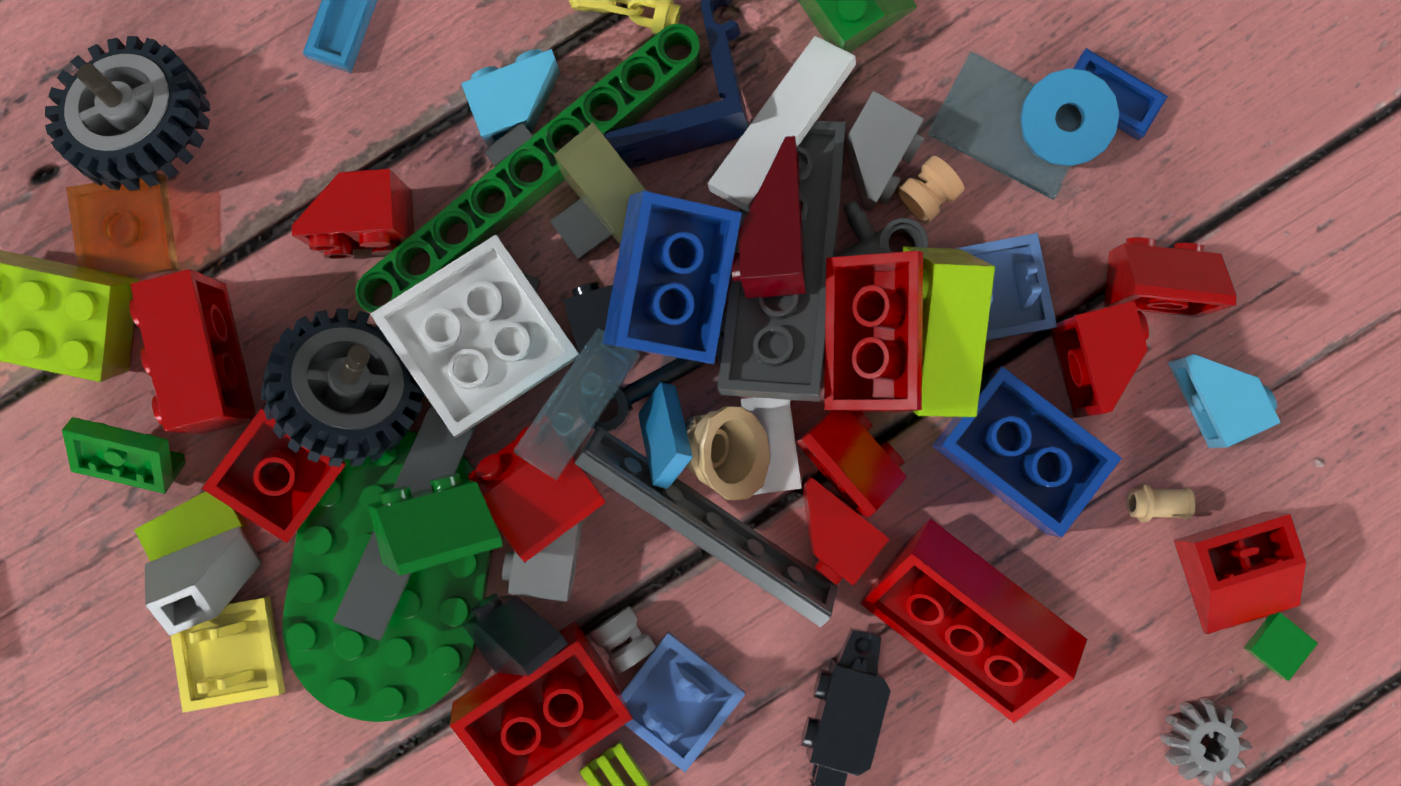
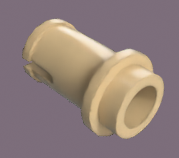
[1127,484,1196,522]

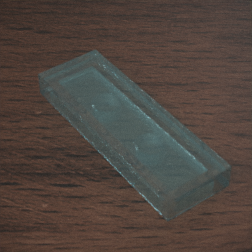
[514,328,640,480]

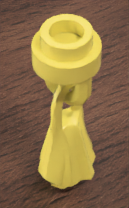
[568,0,681,34]

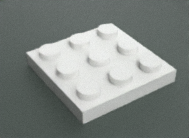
[370,235,579,439]

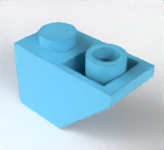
[461,49,560,147]

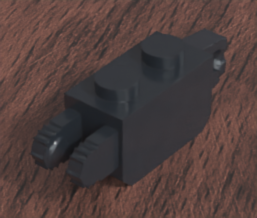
[801,628,891,786]

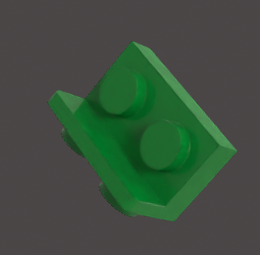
[62,417,186,494]

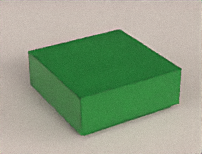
[1244,612,1318,681]

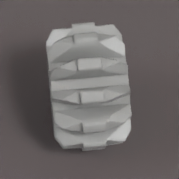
[1160,698,1253,786]

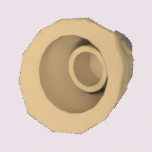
[685,406,770,500]

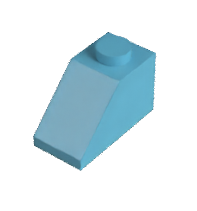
[1168,354,1281,448]

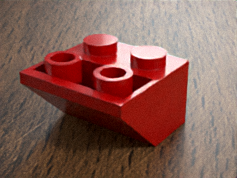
[291,169,414,259]
[1174,512,1306,634]

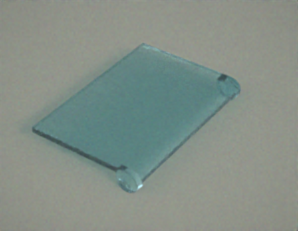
[927,52,1082,200]

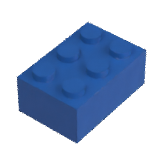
[602,191,742,364]
[932,366,1122,538]

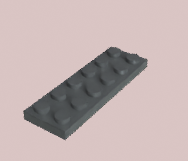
[717,119,847,402]

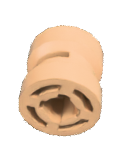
[896,156,965,224]

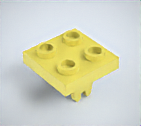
[171,596,286,713]

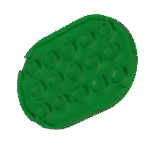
[282,431,493,722]

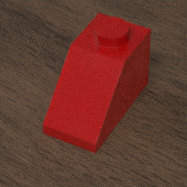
[802,477,890,586]

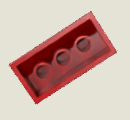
[860,518,1088,723]

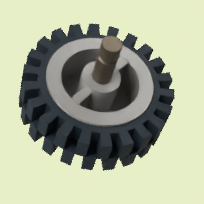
[45,36,210,191]

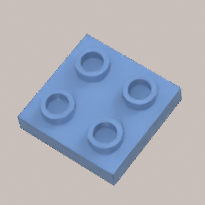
[955,233,1057,342]
[621,631,745,773]

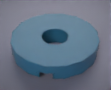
[1020,68,1120,166]

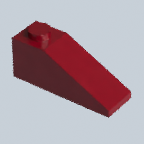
[731,136,806,298]

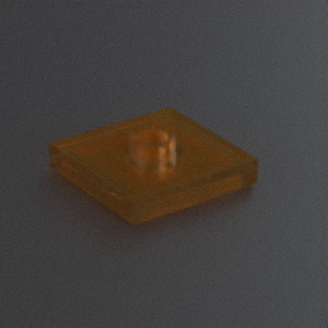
[66,173,179,277]

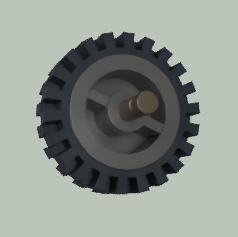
[261,308,425,467]

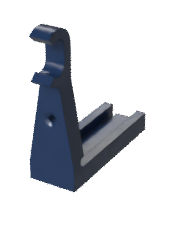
[605,0,749,169]

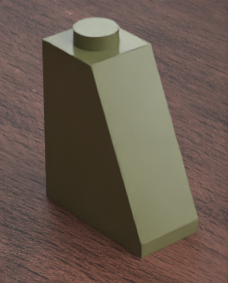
[554,122,646,244]

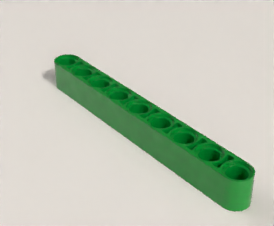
[355,23,700,313]

